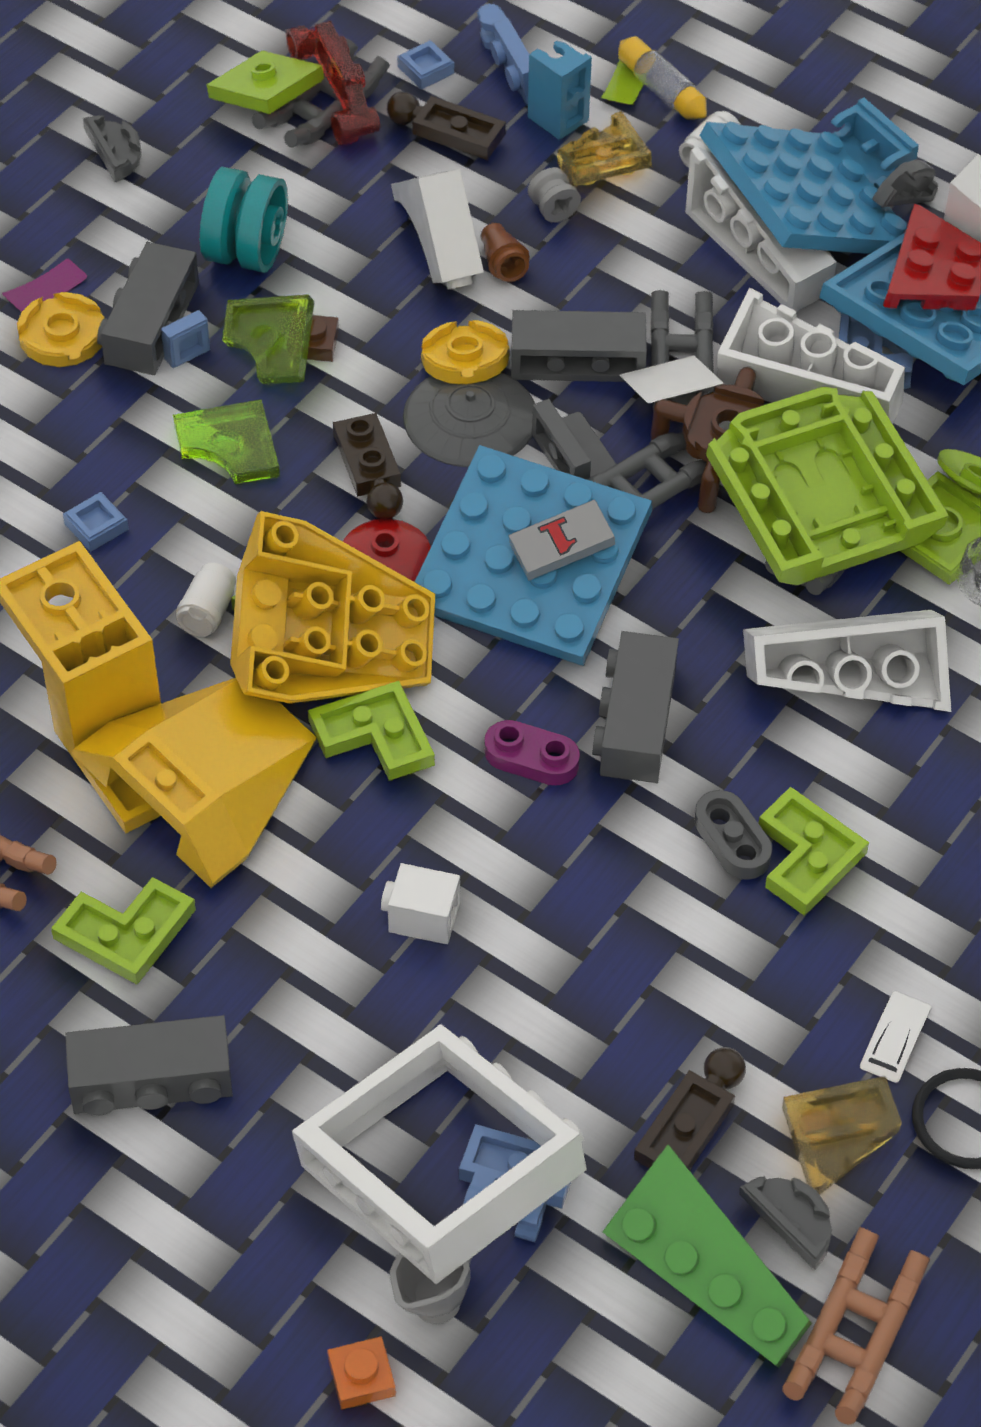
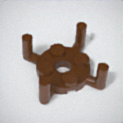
[651,367,765,513]

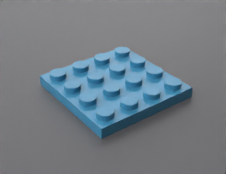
[699,122,907,254]
[819,233,981,386]
[415,445,652,666]

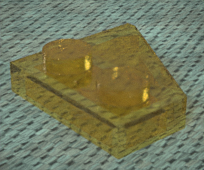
[557,111,652,186]
[782,1076,902,1195]

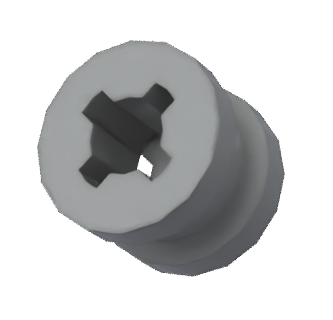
[528,167,581,222]

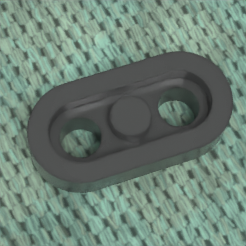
[694,790,772,879]

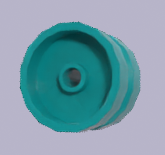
[199,166,288,272]

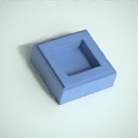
[397,40,454,90]
[161,310,210,368]
[63,492,129,552]

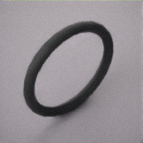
[912,1068,981,1169]

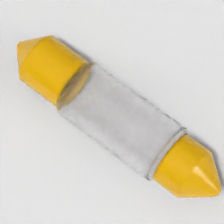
[618,36,707,120]

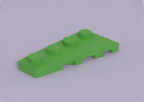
[602,1145,812,1368]

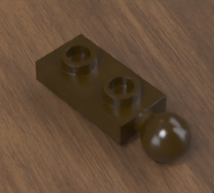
[387,91,506,160]
[333,413,403,519]
[634,1047,746,1171]

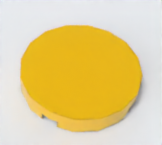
[17,292,104,367]
[421,320,510,384]

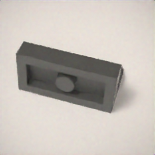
[532,399,616,480]

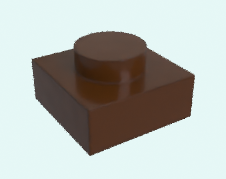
[288,314,339,362]

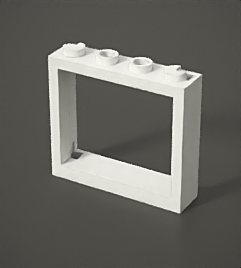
[292,1024,587,1284]

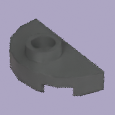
[83,115,142,182]
[872,159,938,207]
[739,1176,832,1270]

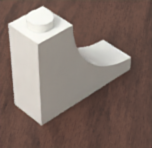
[391,169,484,289]

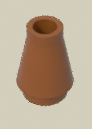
[480,223,530,282]

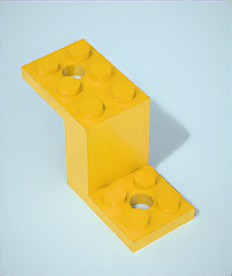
[0,541,161,834]

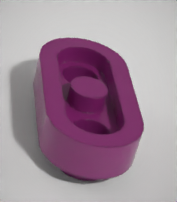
[484,720,580,786]

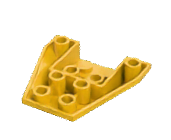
[230,511,435,703]
[72,678,317,888]

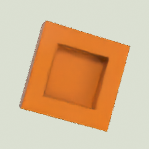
[327,1336,396,1410]

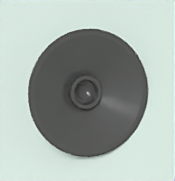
[403,372,535,467]

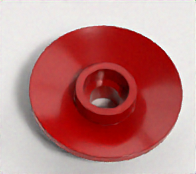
[342,519,431,582]

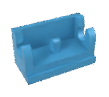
[528,41,592,140]
[831,98,919,189]

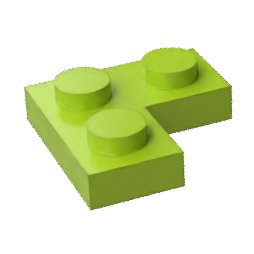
[308,681,435,781]
[758,787,869,916]
[51,877,196,985]

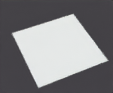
[620,355,724,404]

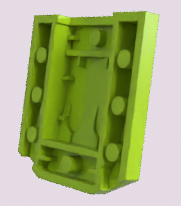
[706,387,949,585]

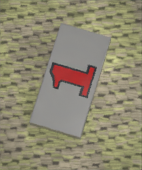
[508,499,615,581]

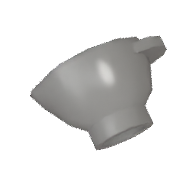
[390,1253,472,1324]

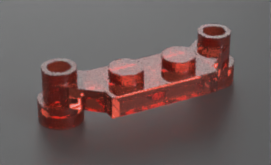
[286,21,380,146]

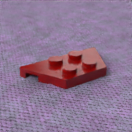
[883,204,981,310]

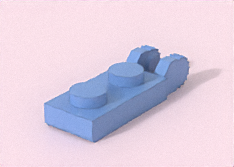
[477,3,529,105]

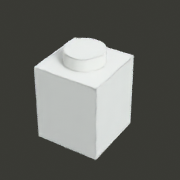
[381,863,460,945]

